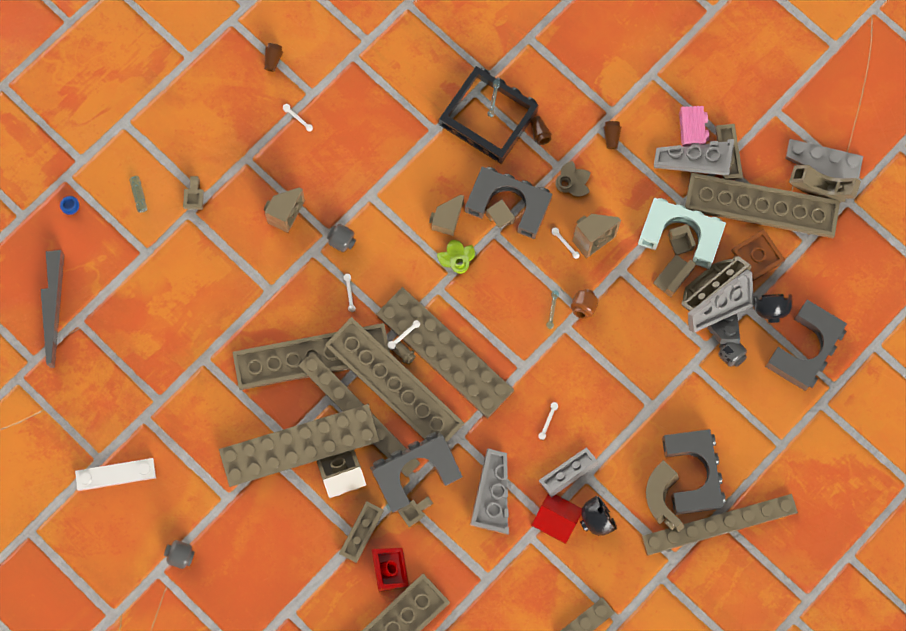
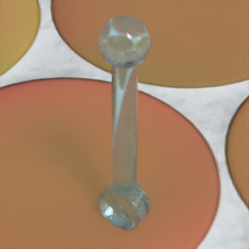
[487,80,500,117]
[546,290,559,329]

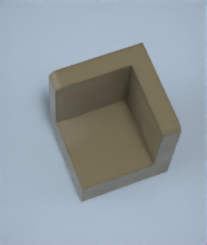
[486,200,515,228]
[668,224,696,255]

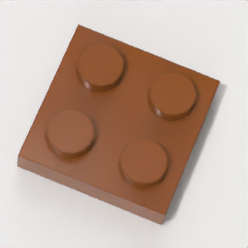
[731,229,785,281]

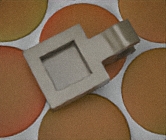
[183,176,204,210]
[398,497,433,527]

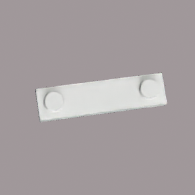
[75,458,156,491]

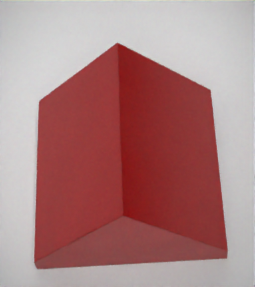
[531,494,582,544]
[372,548,409,592]

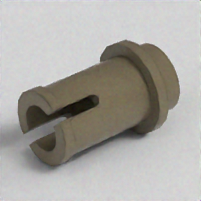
[392,341,416,364]

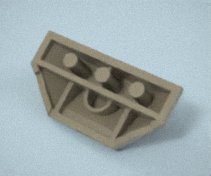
[681,256,751,311]

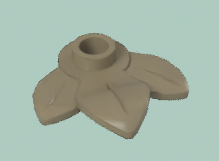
[555,161,590,197]

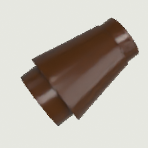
[264,43,283,72]
[530,116,552,145]
[603,121,622,149]

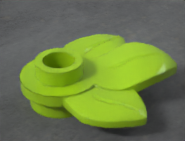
[437,240,475,274]

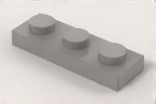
[539,447,598,497]

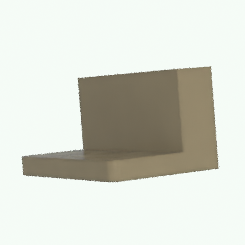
[654,255,696,297]

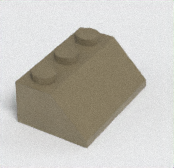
[572,214,621,259]

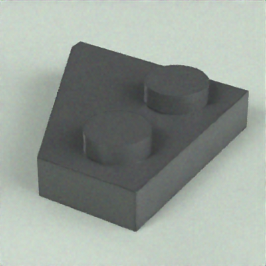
[707,314,740,344]

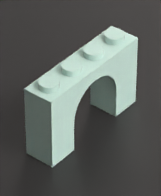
[638,198,726,269]

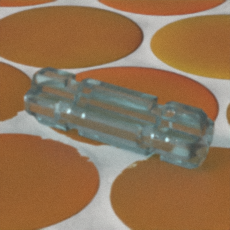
[129,176,147,213]

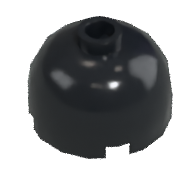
[753,294,793,323]
[580,496,617,536]

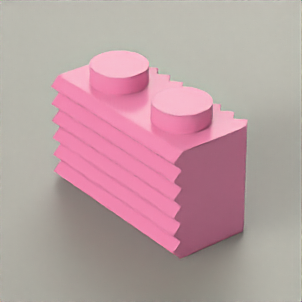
[679,106,709,147]

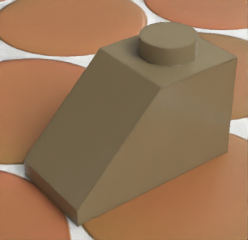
[429,195,464,236]

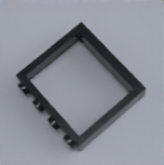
[439,66,539,164]

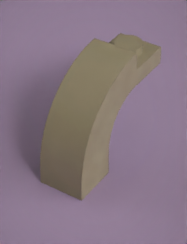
[789,165,861,202]
[646,460,684,532]

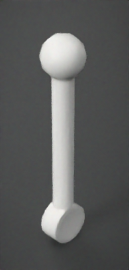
[283,104,313,131]
[552,227,580,259]
[344,274,356,312]
[388,320,420,350]
[539,402,558,440]

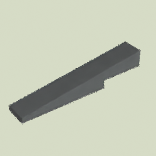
[41,250,64,368]

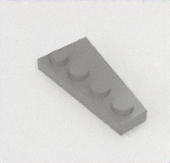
[654,139,734,176]
[785,139,863,179]
[688,270,754,333]
[470,448,509,535]

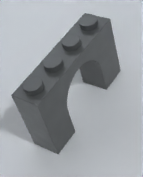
[465,167,552,239]
[765,300,847,391]
[662,429,726,515]
[370,432,463,513]

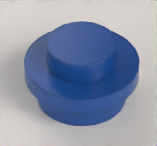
[60,196,79,215]

